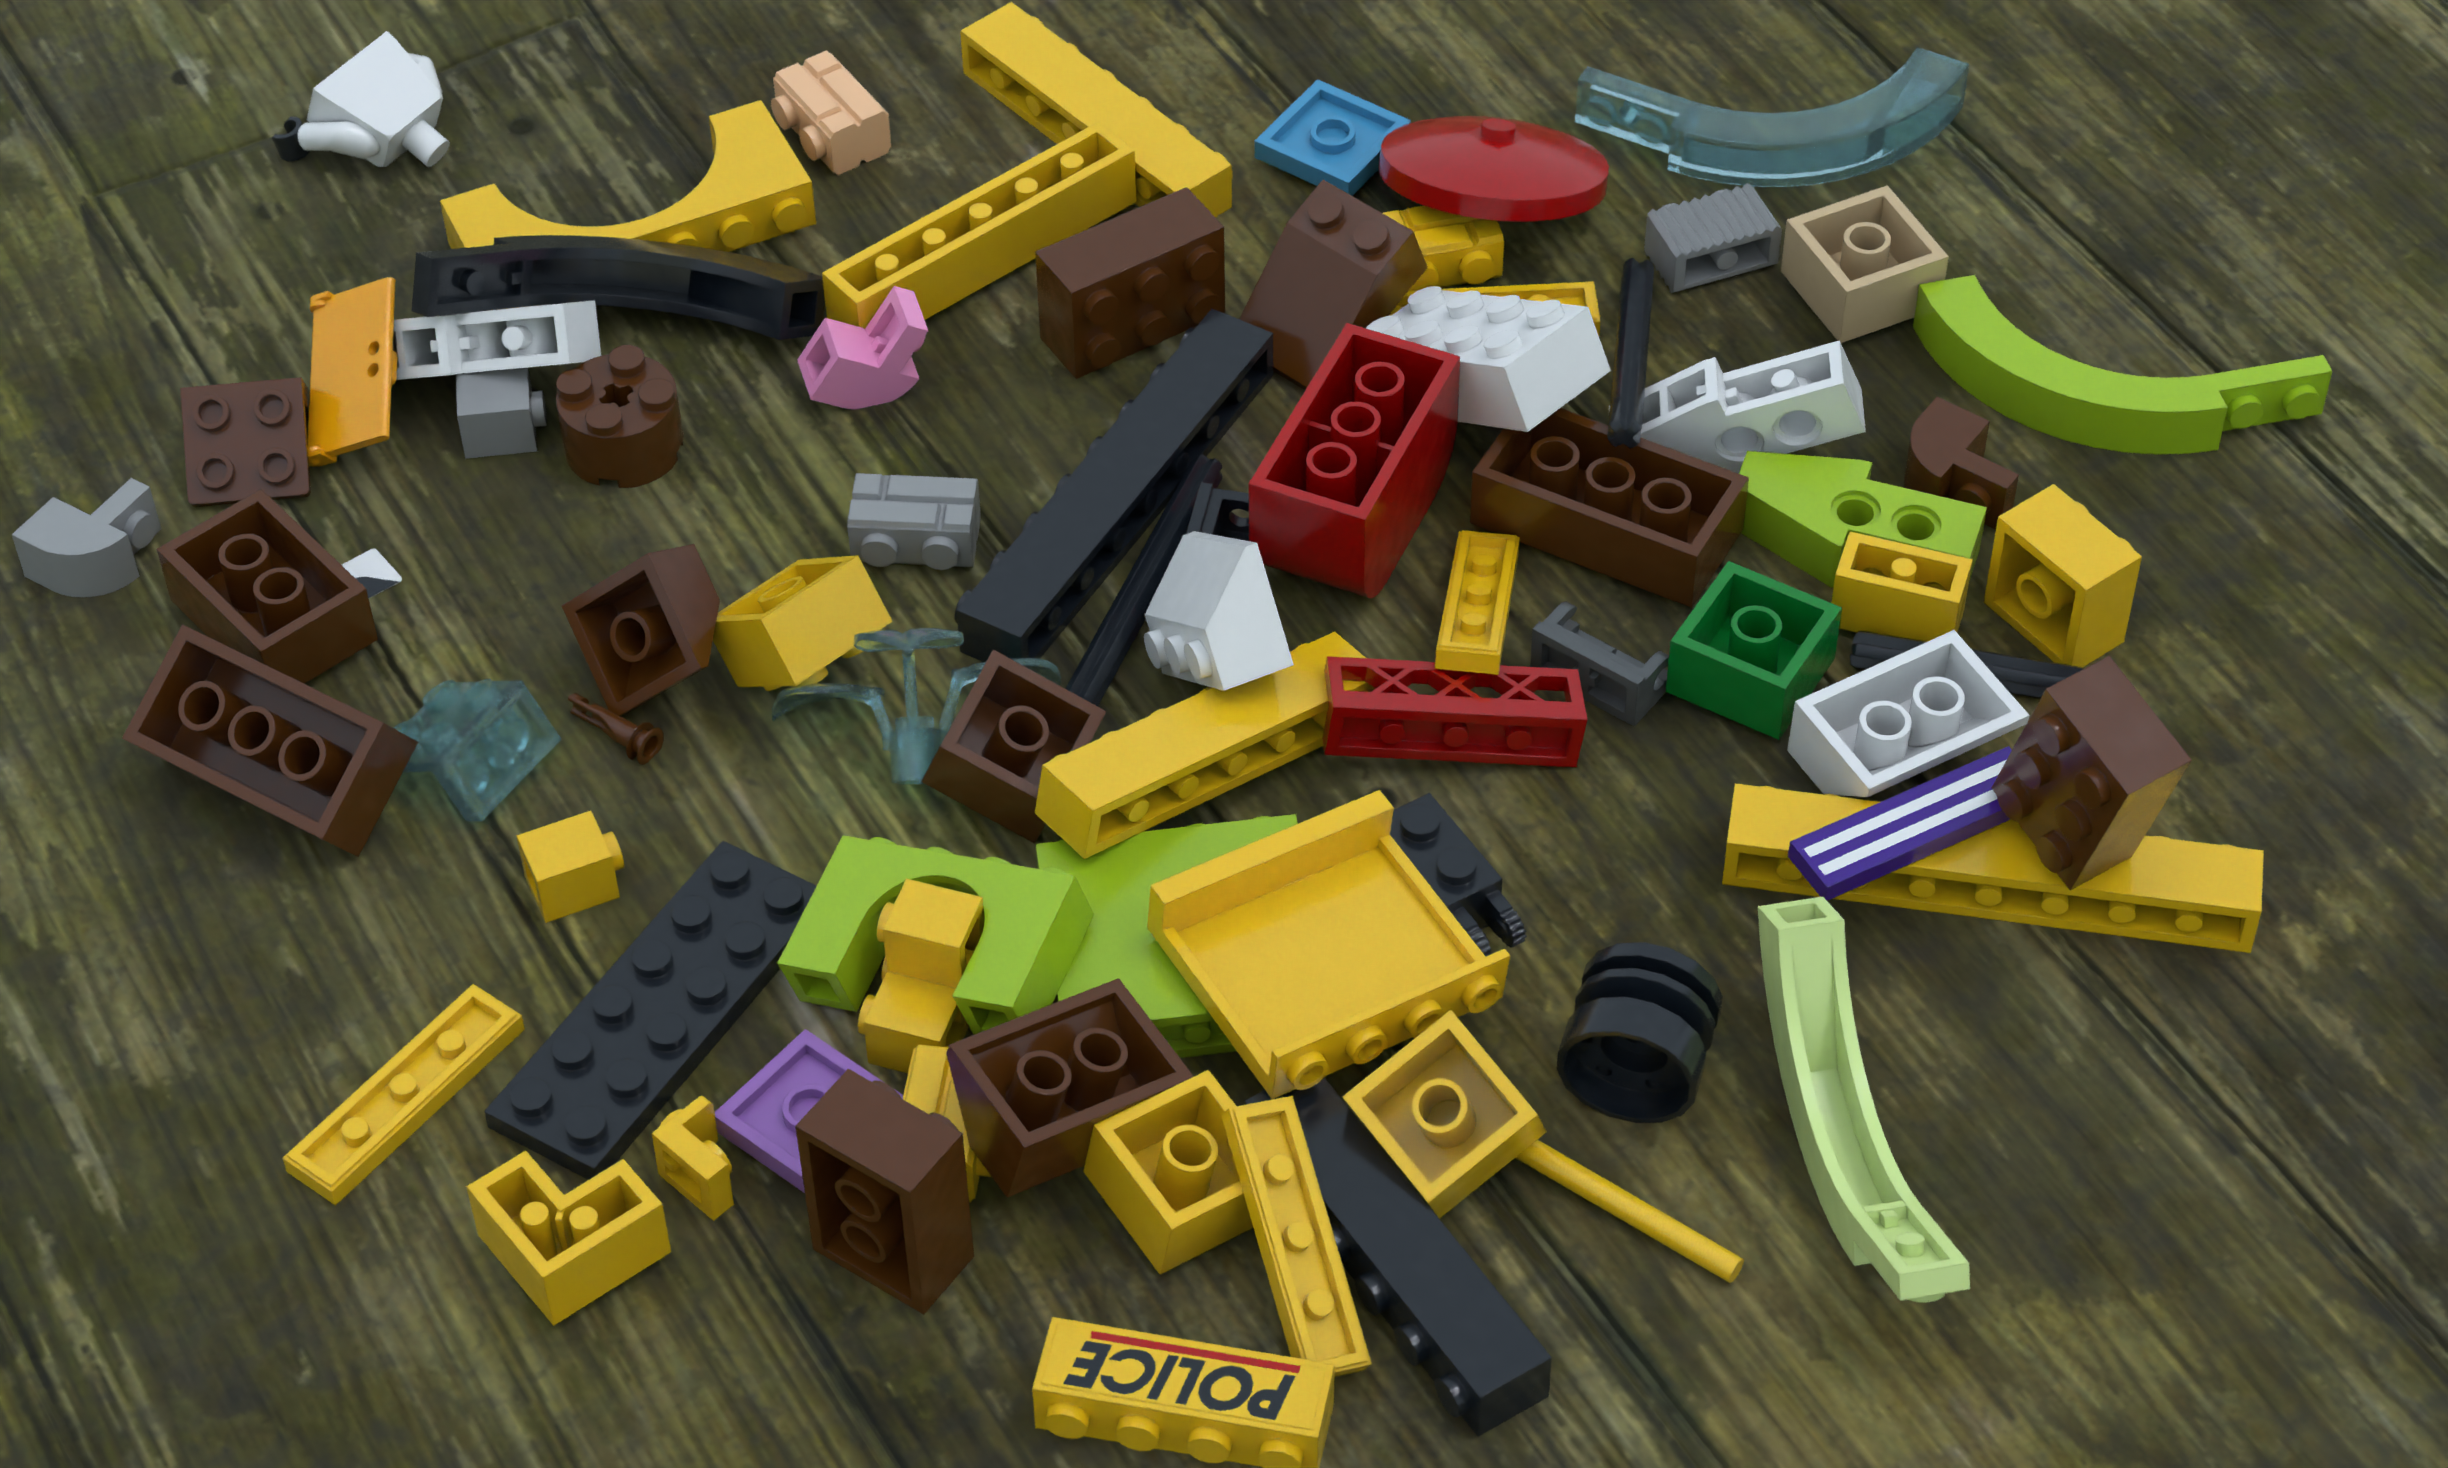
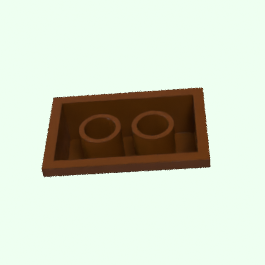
[946,978,1194,1198]

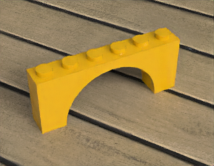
[440,100,816,311]

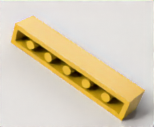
[960,2,1233,218]
[822,122,1137,328]
[1035,632,1376,859]

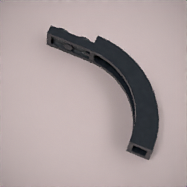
[411,235,825,340]

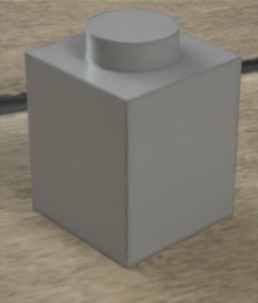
[456,367,547,459]

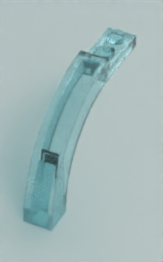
[1575,47,1969,187]

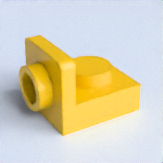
[652,1096,734,1221]

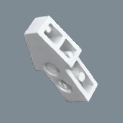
[376,300,601,380]
[1609,340,1866,474]

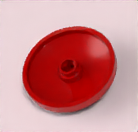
[1379,116,1609,222]

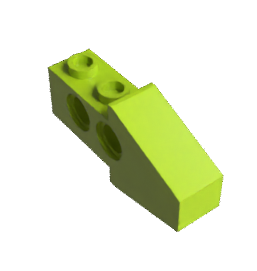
[1739,451,1987,588]

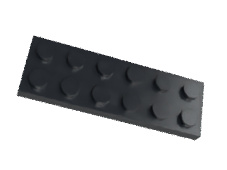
[484,841,816,1180]

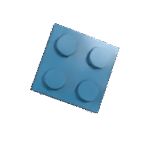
[1254,79,1411,196]

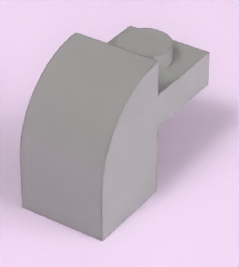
[12,478,161,597]

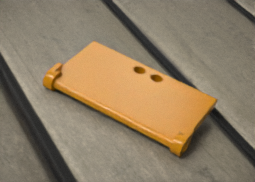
[307,277,397,467]

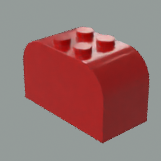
[1249,323,1460,598]

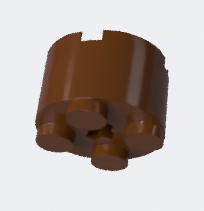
[556,345,684,488]

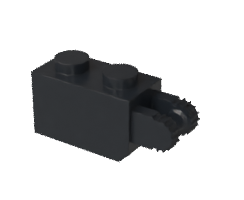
[1390,793,1527,956]

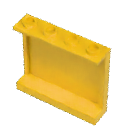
[1147,790,1510,1099]

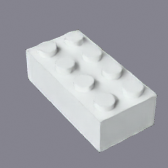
[1366,286,1611,432]

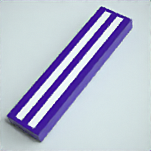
[1788,746,2012,901]

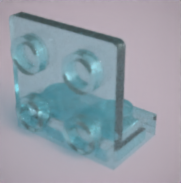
[393,679,562,822]

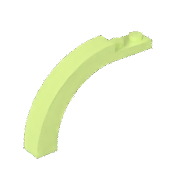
[1758,896,1970,1302]

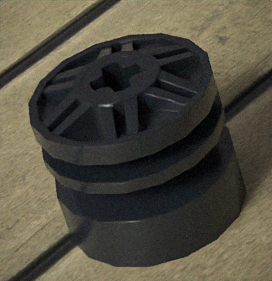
[1556,942,1723,1123]

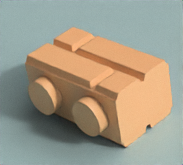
[771,50,891,175]

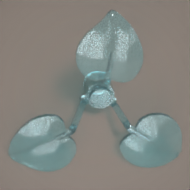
[772,628,1061,785]

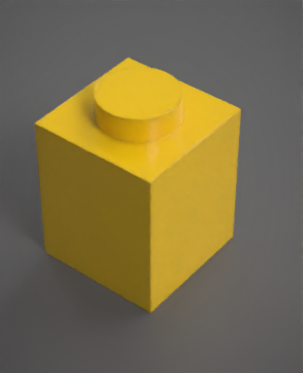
[516,810,625,923]

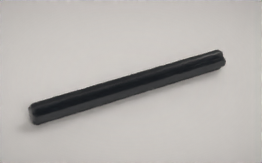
[1607,258,1654,449]
[1065,454,1223,706]

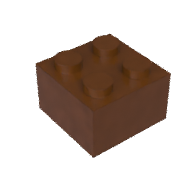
[921,650,1106,843]

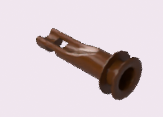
[568,693,664,765]

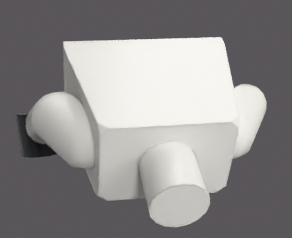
[272,31,450,167]

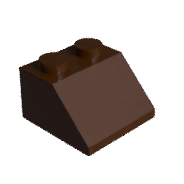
[562,544,720,717]

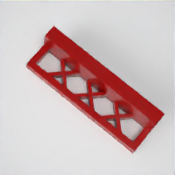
[1322,656,1588,767]

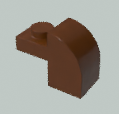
[1904,397,2019,530]

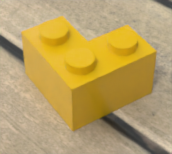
[858,879,984,1073]
[466,1150,671,1326]

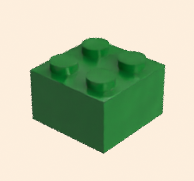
[1666,561,1842,740]

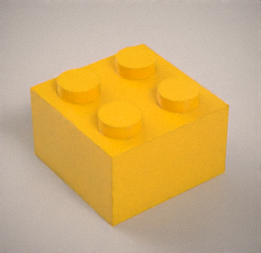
[1984,484,2142,667]
[713,555,892,691]
[1342,1010,1546,1219]
[1083,1070,1253,1275]

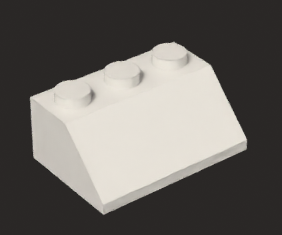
[1144,531,1294,691]
[1787,630,2030,797]

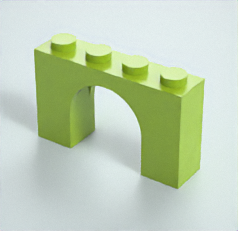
[777,835,1094,1035]

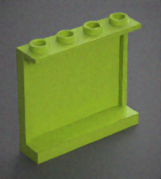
[1036,814,1298,1058]

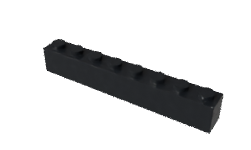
[954,309,1273,670]

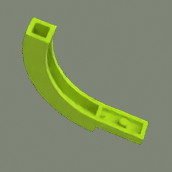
[1913,275,2332,455]

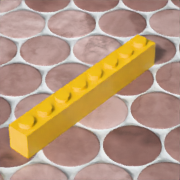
[1722,783,2264,953]

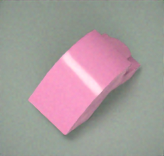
[797,286,928,409]

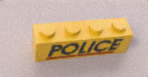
[1032,1317,1334,1468]

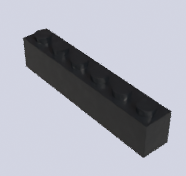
[1244,1078,1552,1437]

